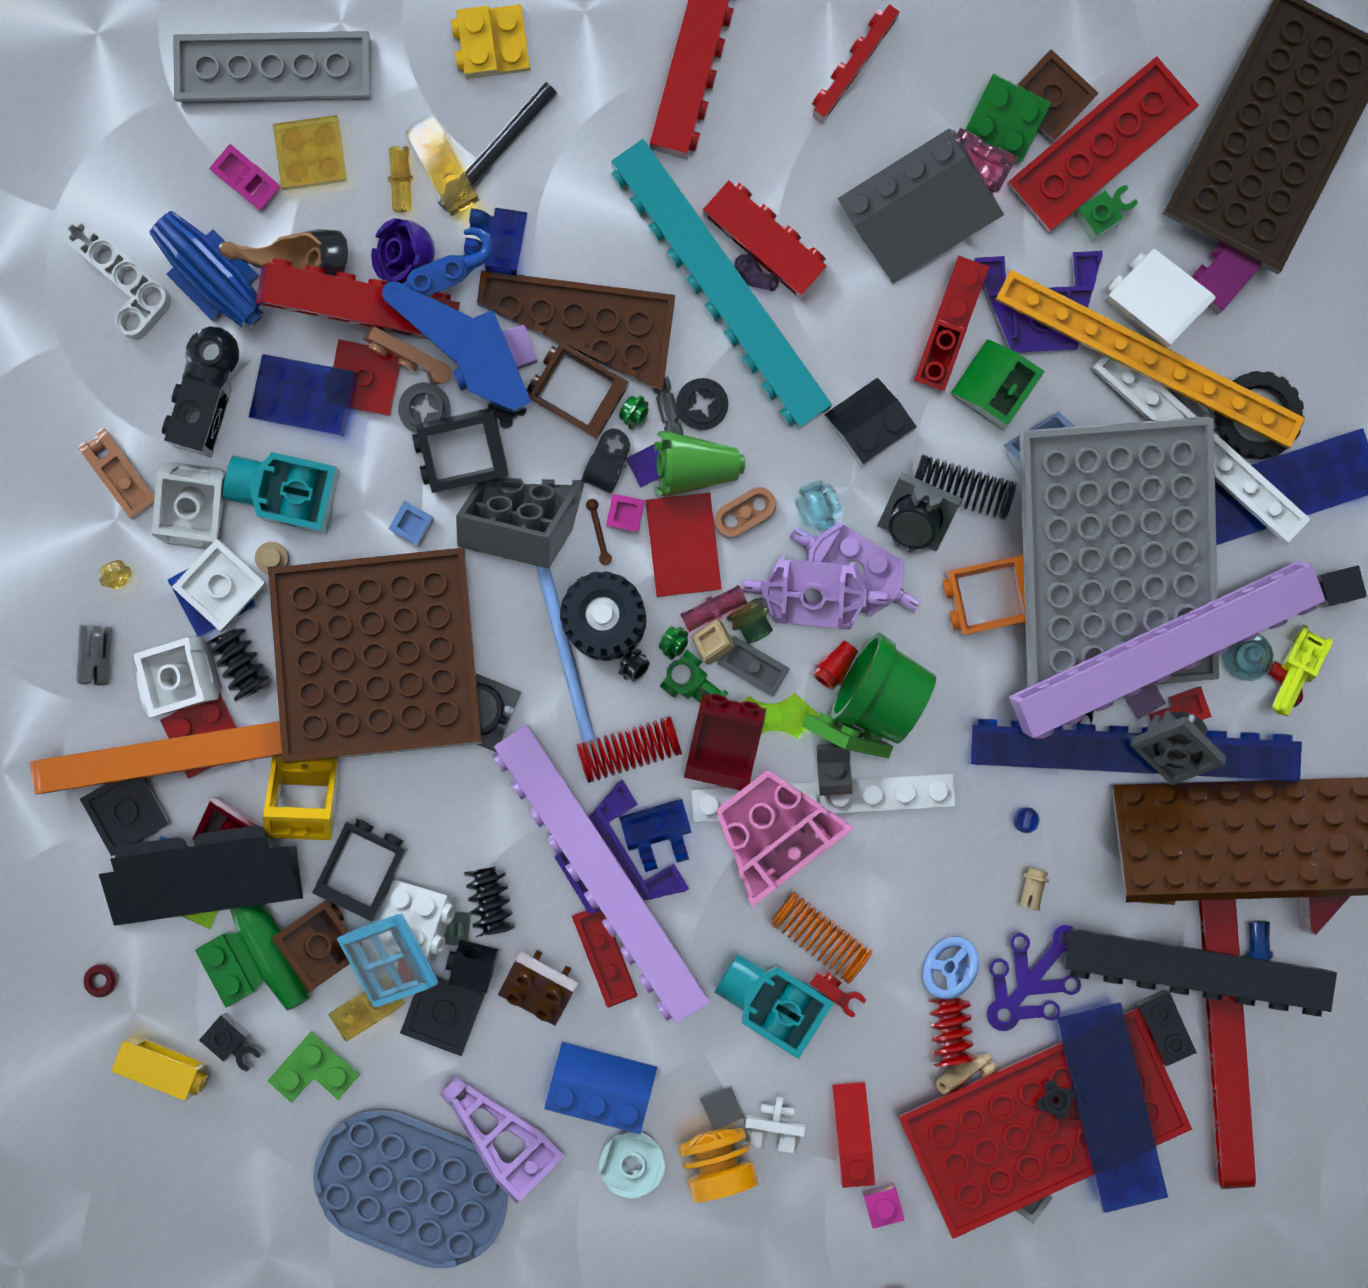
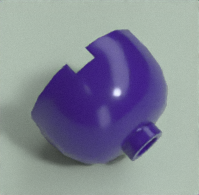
[371,218,435,283]

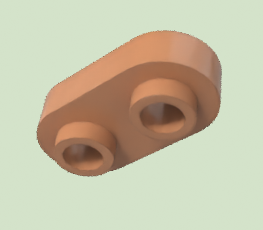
[715,487,776,538]

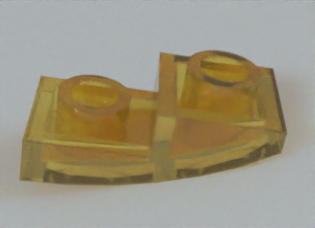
[328,976,405,1042]

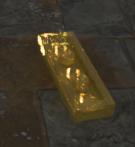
[406,116,480,216]

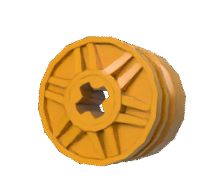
[678,1128,759,1203]

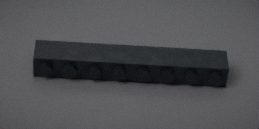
[1064,928,1337,1017]

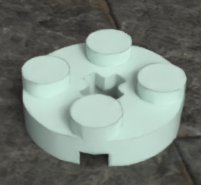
[599,1131,665,1199]

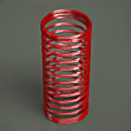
[576,715,682,783]

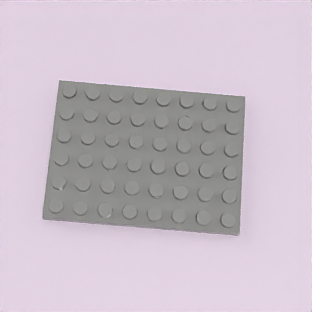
[1019,417,1219,688]

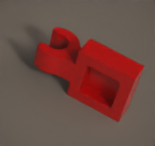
[1148,686,1212,721]
[809,971,866,1017]

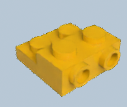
[451,4,531,79]

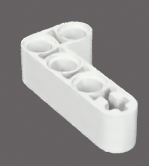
[63,218,171,340]

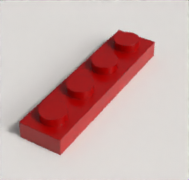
[812,4,900,123]

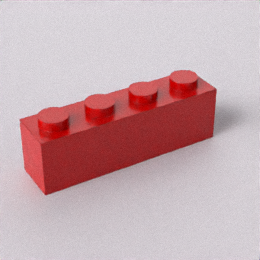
[703,180,827,300]

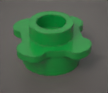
[619,396,649,430]
[659,626,688,660]

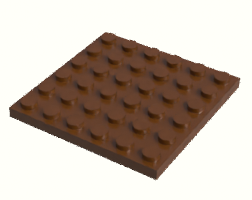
[268,547,482,764]

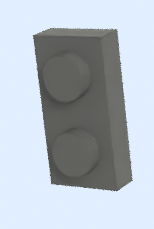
[717,636,790,697]

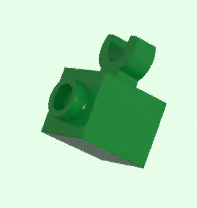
[1074,185,1138,241]

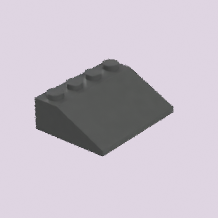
[837,128,1005,283]

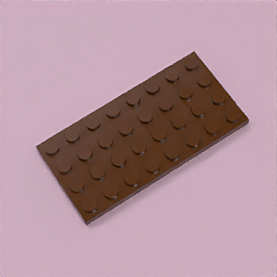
[1112,777,1368,903]

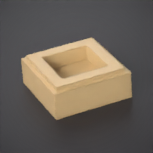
[691,619,735,665]

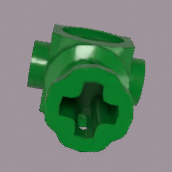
[660,650,729,703]

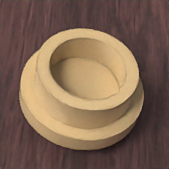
[255,542,288,574]

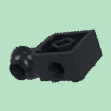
[162,326,239,458]

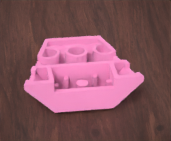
[716,770,855,908]

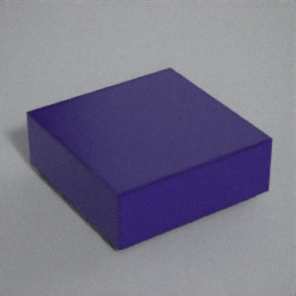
[626,444,661,488]

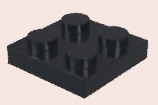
[80,777,170,856]
[400,975,485,1056]

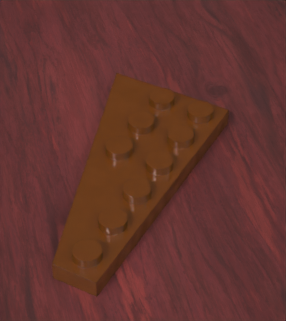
[477,270,675,393]

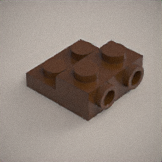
[271,900,363,993]

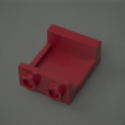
[684,694,766,791]

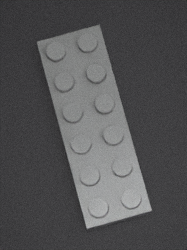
[173,31,370,102]

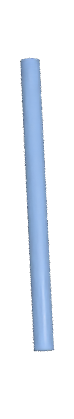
[536,566,595,742]

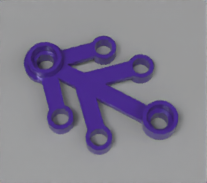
[987,924,1081,1031]

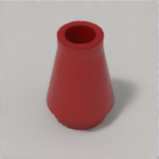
[813,640,858,690]

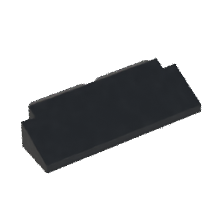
[99,825,303,926]

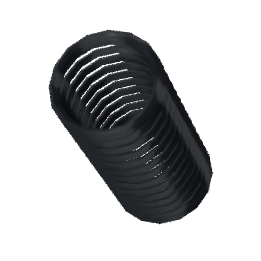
[915,454,1017,521]

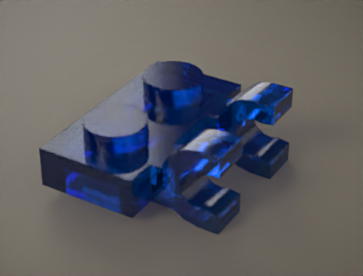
[464,208,527,276]
[619,799,692,872]

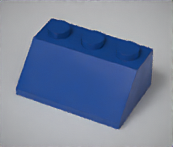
[544,1041,658,1134]

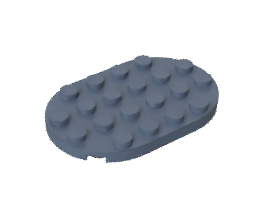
[313,1110,508,1268]

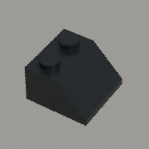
[824,377,917,468]

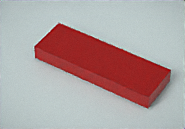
[572,910,638,1008]

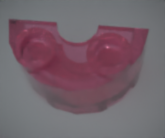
[957,128,1018,194]

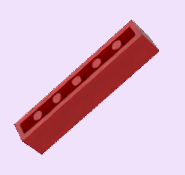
[650,0,734,160]
[256,258,460,340]

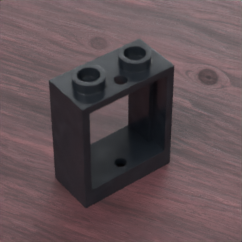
[412,407,509,493]
[312,818,408,922]

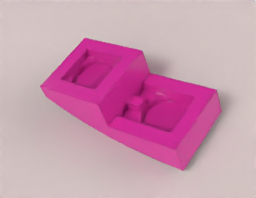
[209,144,281,211]

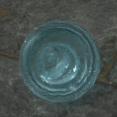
[1223,634,1274,681]

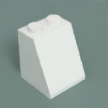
[1105,248,1216,348]

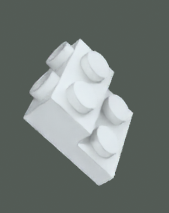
[372,879,456,962]

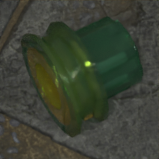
[726,597,773,644]

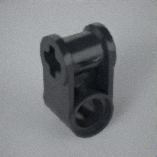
[581,428,630,494]

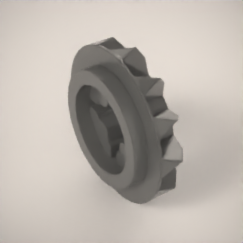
[398,382,451,433]

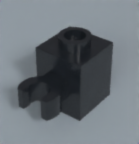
[199,1013,262,1072]

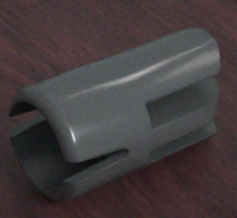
[76,625,112,685]

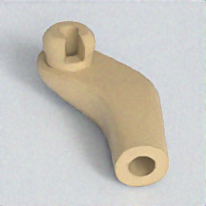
[936,1053,997,1094]

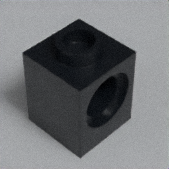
[1317,565,1367,608]
[445,940,498,993]

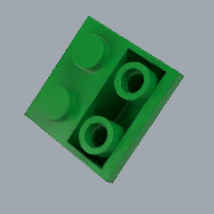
[951,339,1045,430]

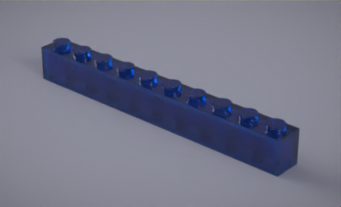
[968,719,1302,781]

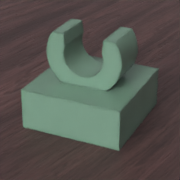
[444,911,471,945]

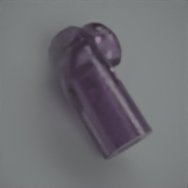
[734,254,779,291]

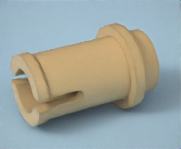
[1019,867,1050,911]

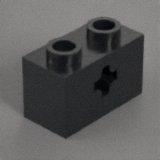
[1134,990,1197,1066]

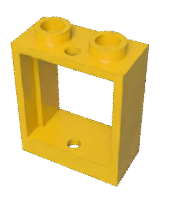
[263,756,340,841]
[111,1035,209,1101]

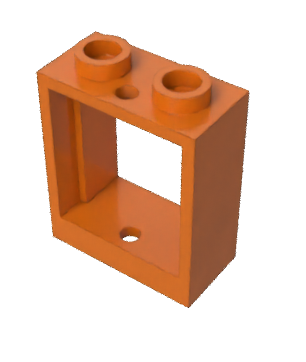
[942,555,1025,637]

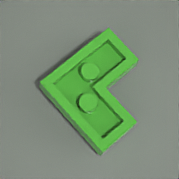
[802,712,894,758]
[267,1031,361,1103]

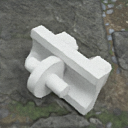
[745,1096,806,1153]

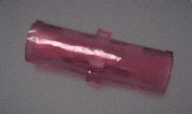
[680,585,748,633]

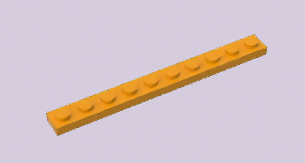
[996,269,1305,449]

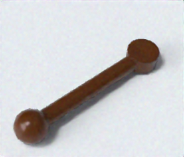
[586,499,612,565]

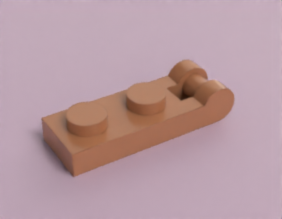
[363,326,452,384]
[78,428,155,520]

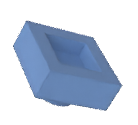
[388,501,434,546]

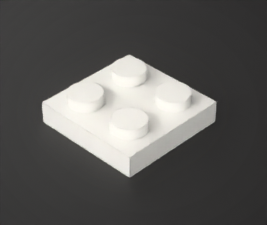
[172,538,267,632]

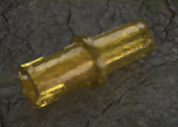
[387,146,413,213]

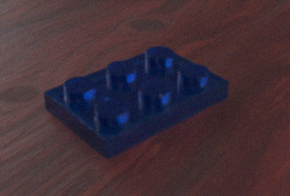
[249,354,358,437]

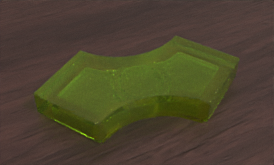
[744,693,819,739]

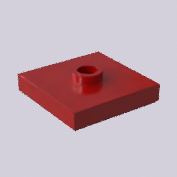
[325,339,401,417]

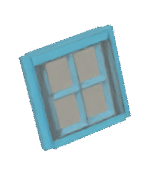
[337,913,439,1007]

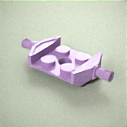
[789,522,921,617]
[742,556,889,630]

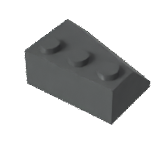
[456,478,584,569]

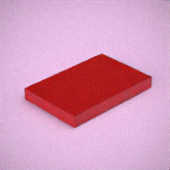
[645,492,722,598]

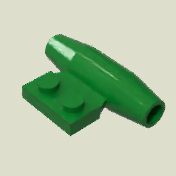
[195,904,310,1011]

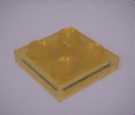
[273,115,347,190]

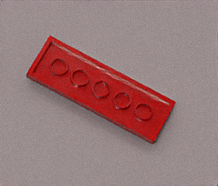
[1007,56,1199,233]

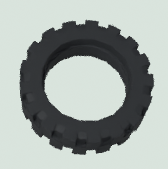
[1214,371,1305,460]

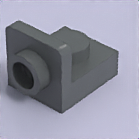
[817,744,852,796]

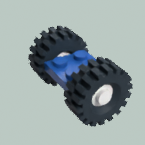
[560,571,647,661]

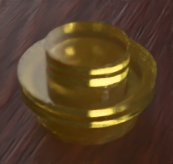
[99,560,132,589]

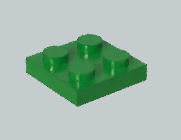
[964,73,1052,162]

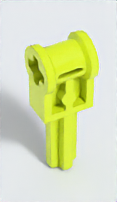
[1272,624,1333,716]

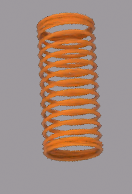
[770,892,873,984]

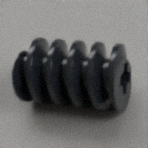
[206,628,270,702]
[464,866,515,937]

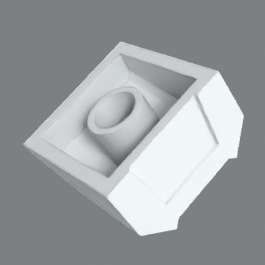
[152,462,226,549]
[132,636,221,718]

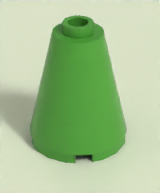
[654,431,745,496]

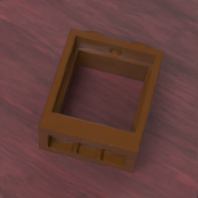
[527,342,629,441]

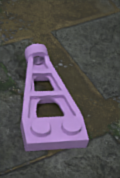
[440,1076,565,1204]

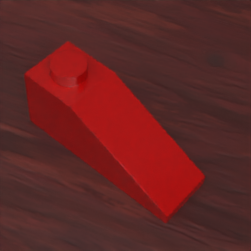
[832,1082,875,1188]

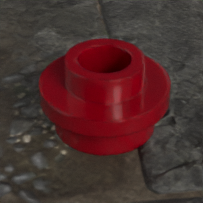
[83,964,117,997]

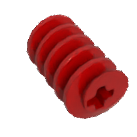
[928,997,975,1067]

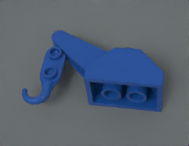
[382,227,532,414]

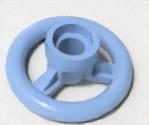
[923,937,979,999]

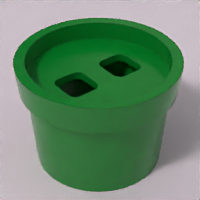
[831,632,936,744]

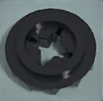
[676,378,728,431]

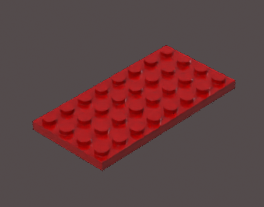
[897,1008,1193,1239]

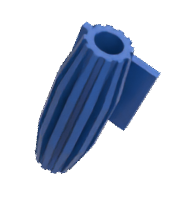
[149,211,264,327]

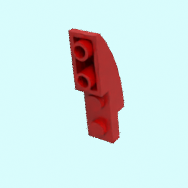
[914,255,989,391]

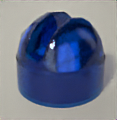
[1012,807,1040,833]

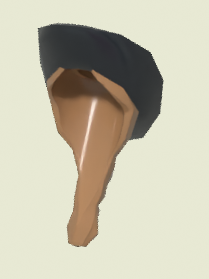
[219,229,348,276]

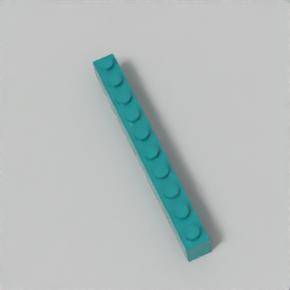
[610,139,832,430]

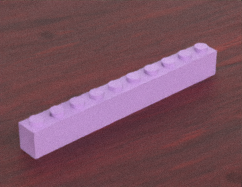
[1009,561,1326,739]
[493,725,710,1024]

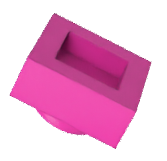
[606,494,645,533]

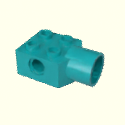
[223,452,340,533]
[714,953,834,1059]

